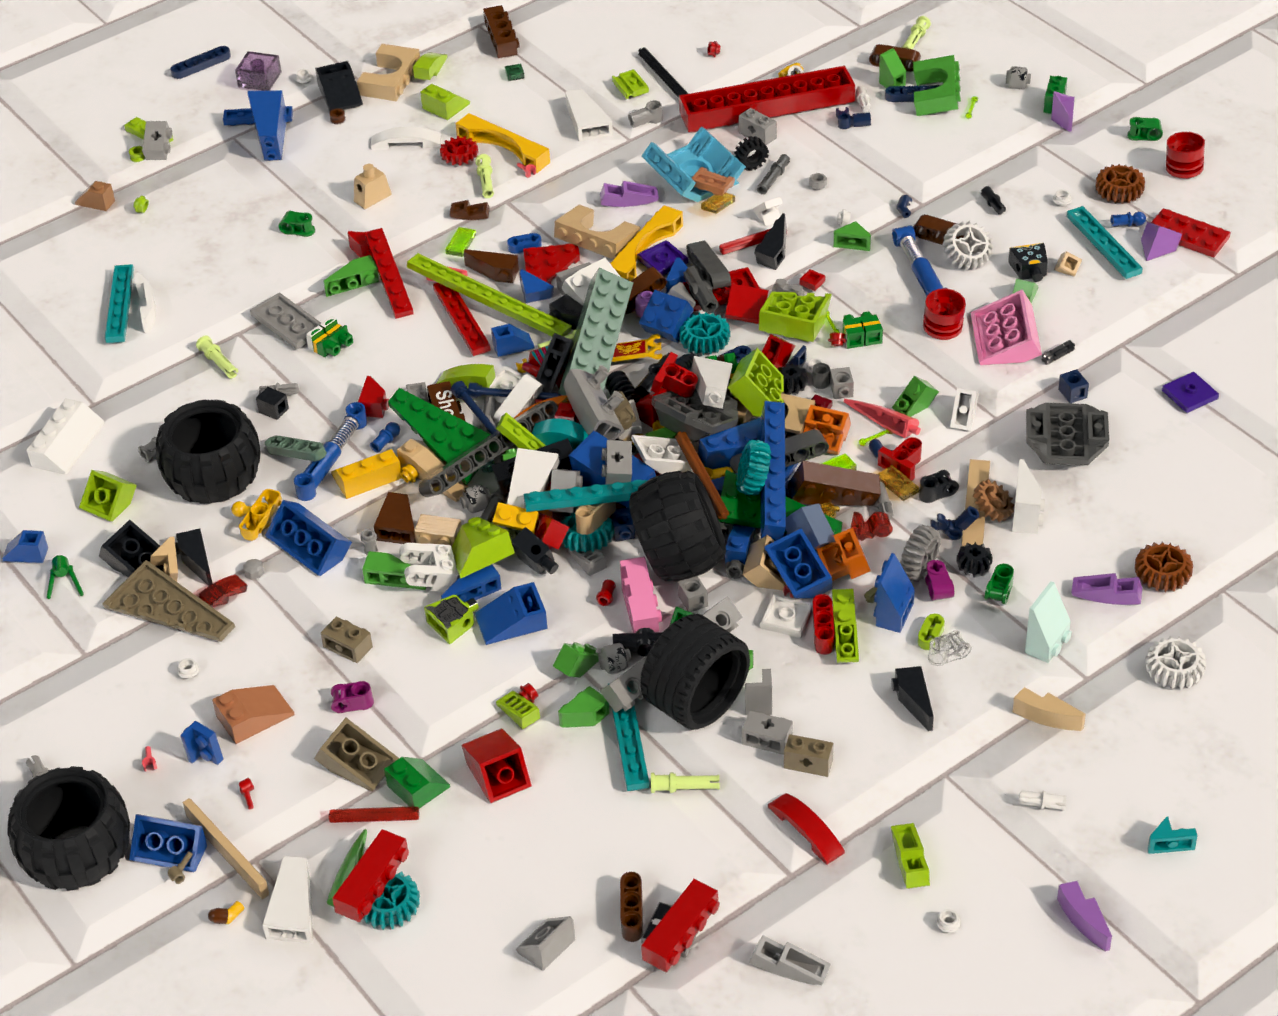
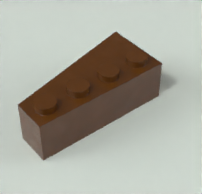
[788,461,881,506]

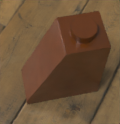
[374,492,416,544]

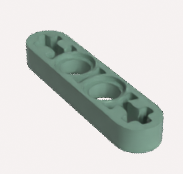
[265,435,327,461]

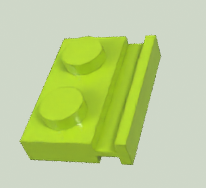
[612,69,649,99]

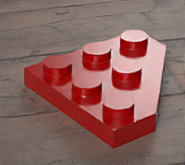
[523,243,580,284]

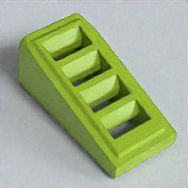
[496,691,540,729]

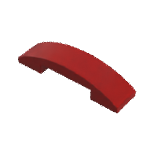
[768,793,845,865]

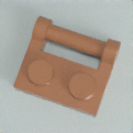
[692,167,735,196]

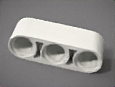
[493,374,543,423]

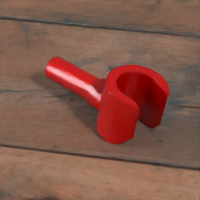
[239,778,254,809]

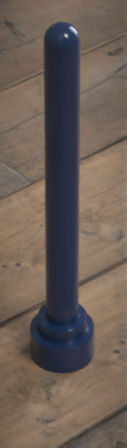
[451,381,505,441]
[468,383,562,400]

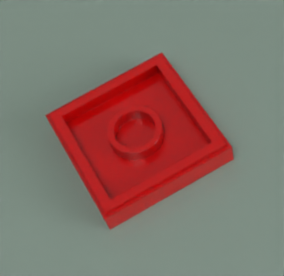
[725,284,769,324]

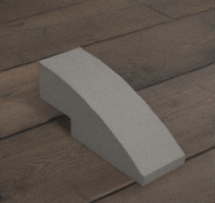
[749,935,831,985]

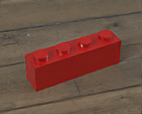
[332,829,409,923]
[641,879,720,973]

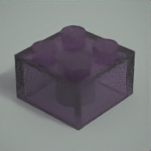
[235,51,282,91]

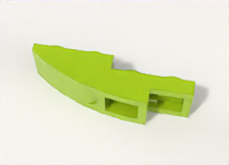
[832,589,859,663]

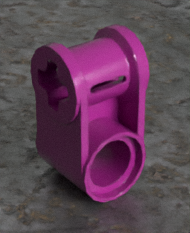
[925,560,955,601]
[331,681,374,713]

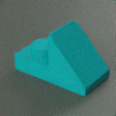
[1147,816,1198,854]

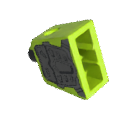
[424,595,479,644]

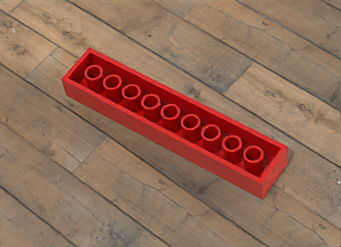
[679,65,855,132]

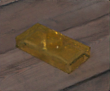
[701,193,735,214]
[878,465,919,501]

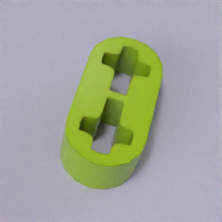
[918,614,945,650]

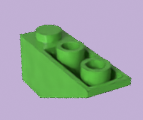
[323,255,379,297]

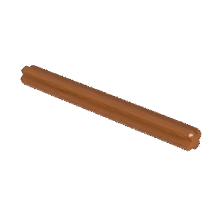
[675,431,729,520]

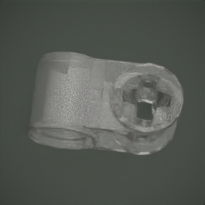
[928,630,972,666]

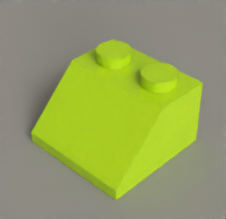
[420,83,470,120]
[79,470,137,522]

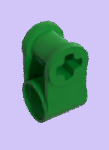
[1127,117,1163,141]
[278,211,316,237]
[984,563,1014,605]

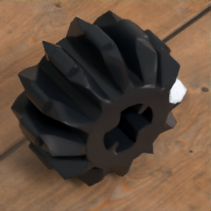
[778,363,808,395]
[956,542,993,577]

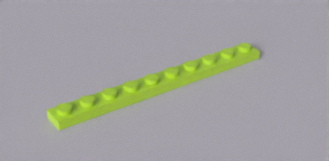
[407,253,572,337]

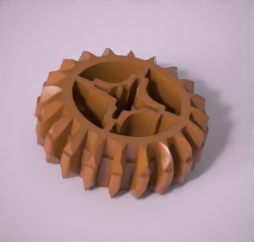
[1095,164,1145,204]
[1134,541,1193,593]

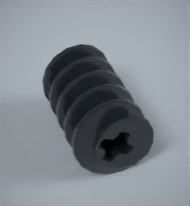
[605,371,642,405]

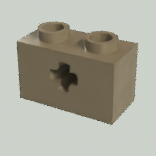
[784,734,833,777]

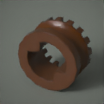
[329,108,346,125]

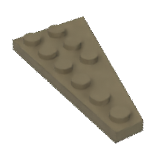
[102,560,236,642]

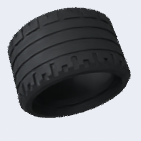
[640,614,750,730]

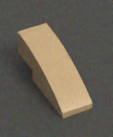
[1013,687,1086,731]

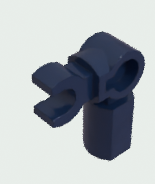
[836,107,871,129]
[930,506,979,540]

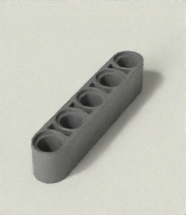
[686,240,731,290]
[729,429,829,473]

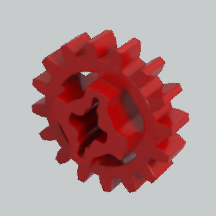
[440,136,478,166]

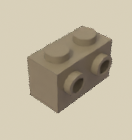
[321,616,373,663]

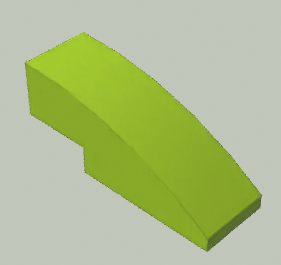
[413,52,448,80]
[436,364,496,388]
[891,823,930,889]

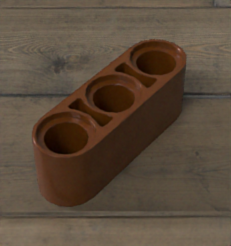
[869,44,921,72]
[913,214,964,245]
[625,267,667,314]
[620,871,643,942]

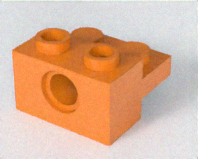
[803,405,851,455]
[816,527,871,581]

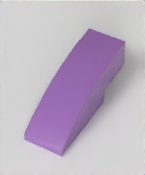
[600,181,659,207]
[1071,573,1143,605]
[1057,881,1112,951]

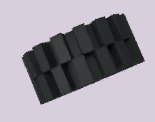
[734,136,769,171]

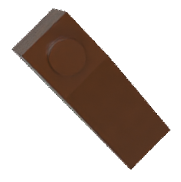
[463,249,519,283]

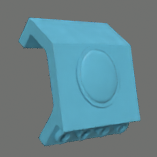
[641,127,746,202]

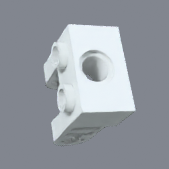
[399,543,458,592]

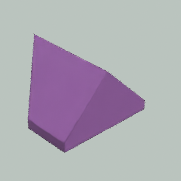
[1051,91,1075,132]
[1141,222,1182,261]

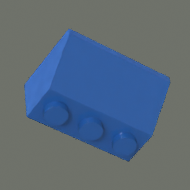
[764,528,833,598]

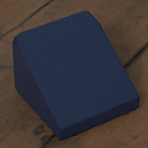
[786,345,806,367]

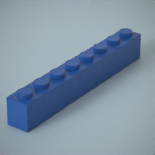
[761,401,786,541]

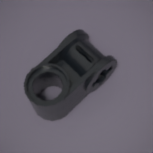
[919,470,959,503]

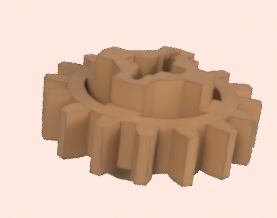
[973,479,1015,522]

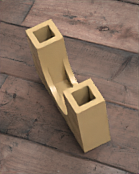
[357,44,421,101]
[554,204,640,259]
[729,393,815,439]

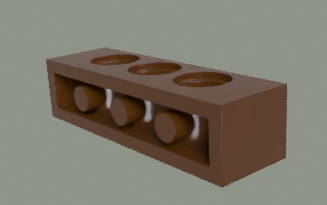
[483,5,520,58]

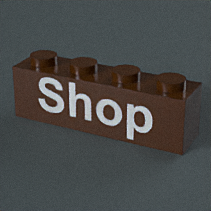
[427,381,465,421]

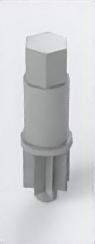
[877,482,894,521]

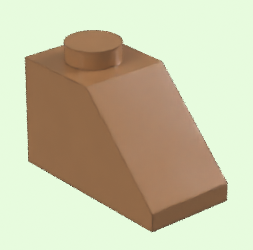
[75,181,115,211]

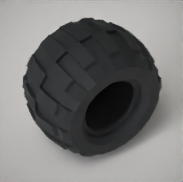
[155,399,261,504]
[629,470,726,581]
[7,766,130,891]

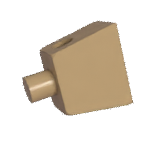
[354,164,392,209]

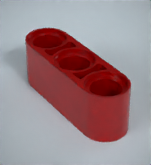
[813,594,834,655]

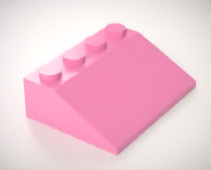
[970,289,1042,365]

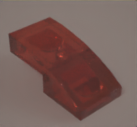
[199,574,248,608]

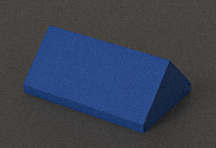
[129,814,207,872]

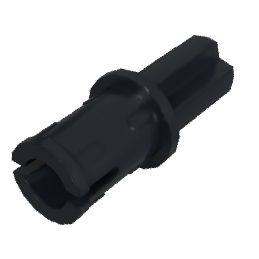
[981,186,1006,215]

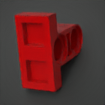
[651,352,698,397]
[878,437,922,483]

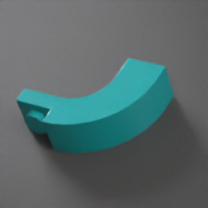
[532,419,589,450]

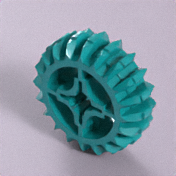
[679,312,731,355]
[736,440,771,496]
[560,513,614,553]
[363,871,420,930]

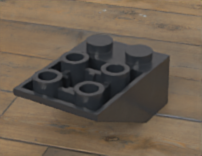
[315,61,363,111]

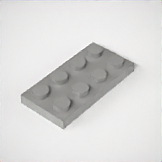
[250,292,321,349]

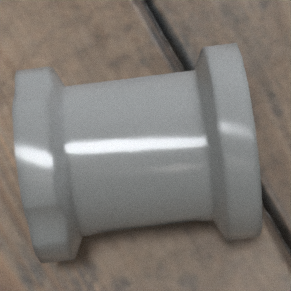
[138,437,157,462]

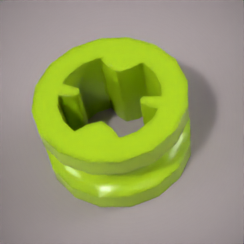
[129,146,145,162]

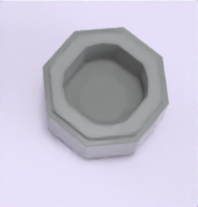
[809,173,827,190]
[243,559,264,579]

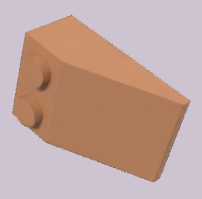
[212,685,295,744]

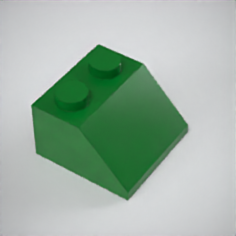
[384,757,450,811]

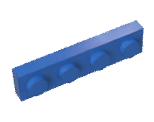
[223,106,293,126]

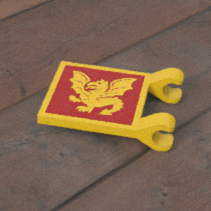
[612,334,662,362]

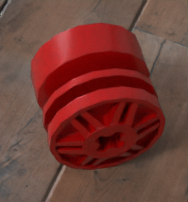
[1166,132,1205,178]
[923,288,966,340]

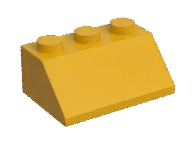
[331,449,402,499]

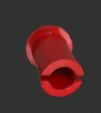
[596,579,616,606]

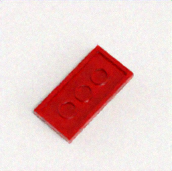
[1151,208,1231,258]
[683,267,760,312]

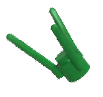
[47,555,84,599]

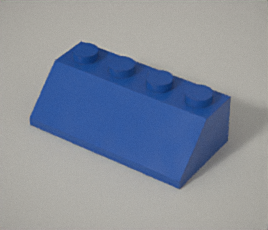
[265,500,352,576]

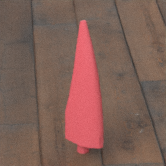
[843,398,921,438]

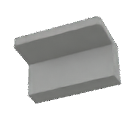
[745,669,772,716]

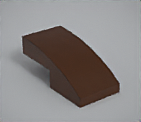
[450,200,490,220]

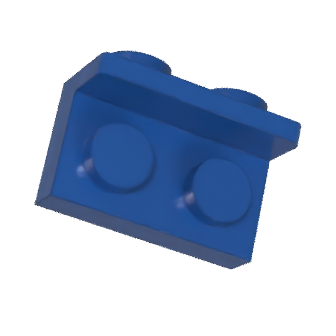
[180,720,224,765]

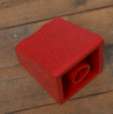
[461,728,532,803]

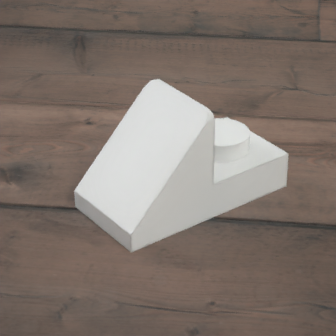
[753,197,783,226]

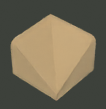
[1054,251,1082,276]

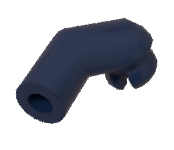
[896,195,912,218]
[869,439,893,458]

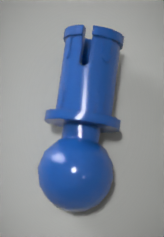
[1110,211,1146,227]
[370,422,400,453]

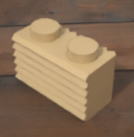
[414,514,462,547]

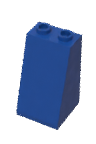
[247,90,287,160]
[569,431,656,507]

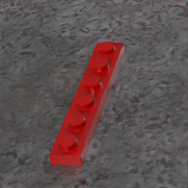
[365,228,413,319]
[433,283,491,356]

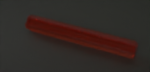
[329,806,420,823]

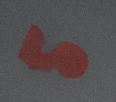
[851,512,893,541]

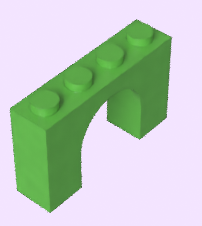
[913,55,961,116]

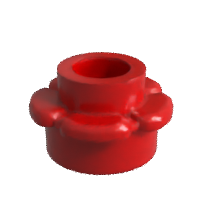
[707,41,720,57]
[828,333,847,346]
[519,683,538,703]

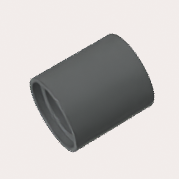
[812,363,830,389]

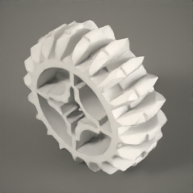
[943,221,993,270]
[1145,636,1206,690]

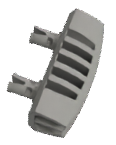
[564,365,625,440]

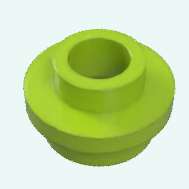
[133,195,149,213]

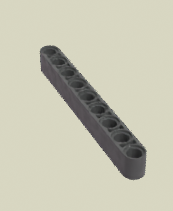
[419,400,558,498]

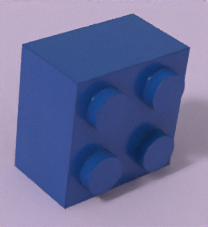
[639,290,694,343]

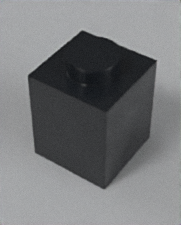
[256,387,289,420]

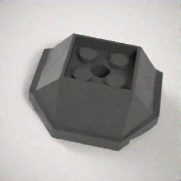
[651,388,738,442]
[1026,403,1109,465]

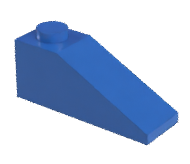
[725,524,756,565]
[441,564,502,602]

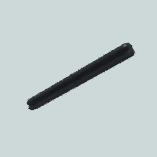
[638,47,689,98]

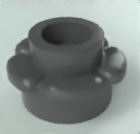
[725,560,745,579]

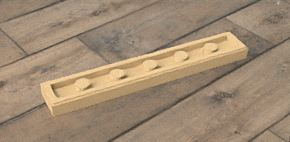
[962,459,990,547]
[182,798,269,900]

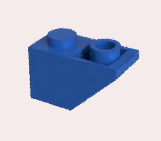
[491,324,534,357]
[2,530,48,563]

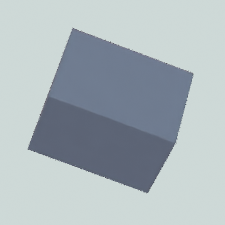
[785,503,835,551]

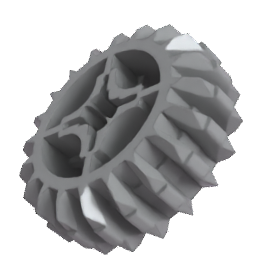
[900,525,941,582]

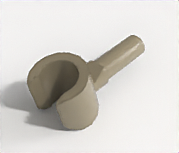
[168,851,193,884]

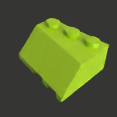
[759,292,832,342]
[728,348,784,417]
[452,517,514,578]

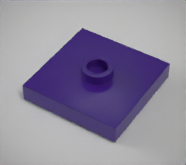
[637,240,689,276]
[1162,372,1219,413]

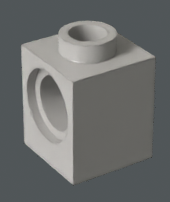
[830,367,854,399]
[678,576,708,612]

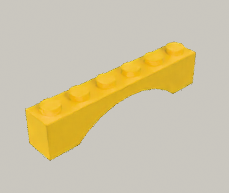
[455,113,550,173]
[610,205,683,281]

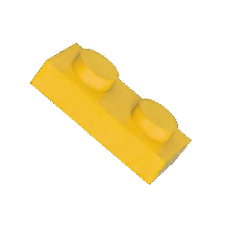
[493,502,539,534]

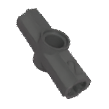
[683,266,718,314]

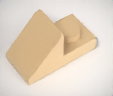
[150,537,178,582]

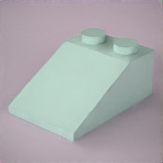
[1025,581,1072,663]

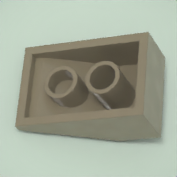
[314,717,399,792]

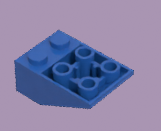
[873,553,915,633]
[474,582,548,645]

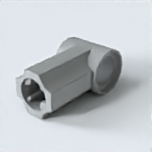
[628,100,663,128]

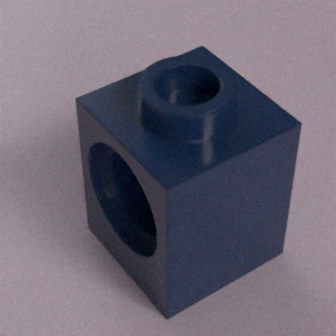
[1058,369,1089,403]
[611,507,635,542]

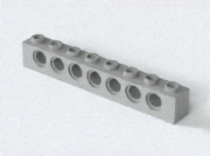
[600,597,743,713]

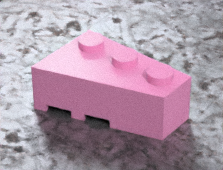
[620,556,662,633]

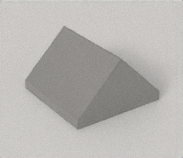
[515,916,575,971]

